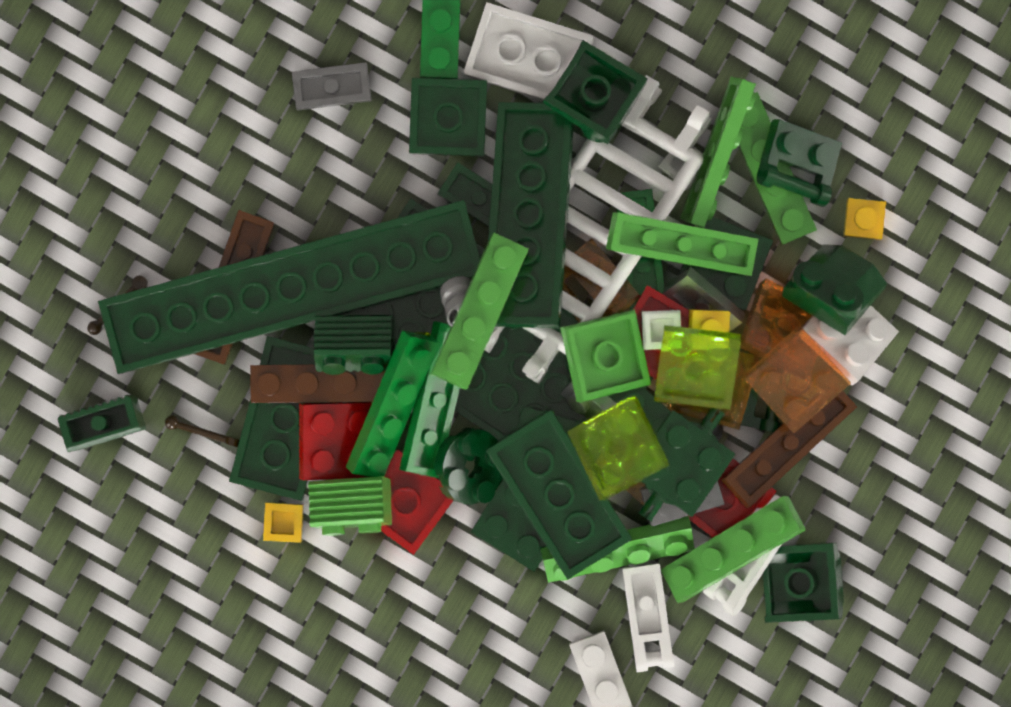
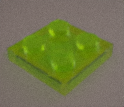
[654,325,741,410]
[567,396,670,500]

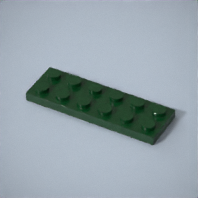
[488,102,574,329]

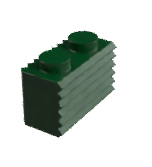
[314,315,393,375]
[57,395,146,452]

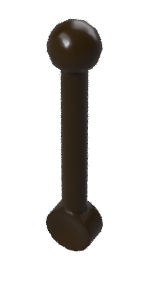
[87,275,148,335]
[165,415,240,447]

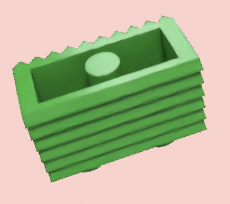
[308,476,392,536]

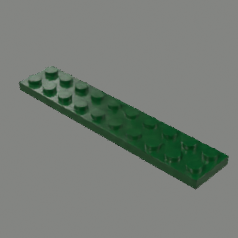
[98,200,481,374]

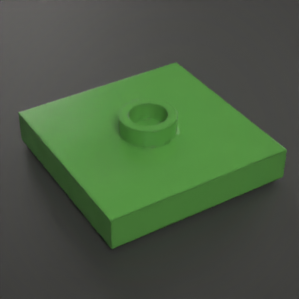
[560,310,651,402]

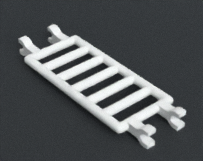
[485,75,712,384]

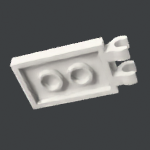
[463,2,616,100]

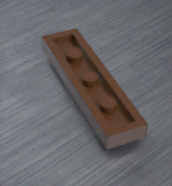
[195,210,275,365]
[250,364,386,403]
[722,379,857,508]

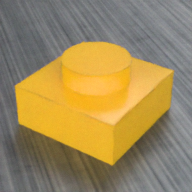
[843,198,886,240]
[688,309,730,350]
[263,502,304,543]

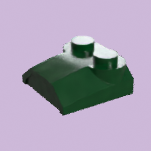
[543,40,648,144]
[782,244,887,336]
[763,542,844,623]

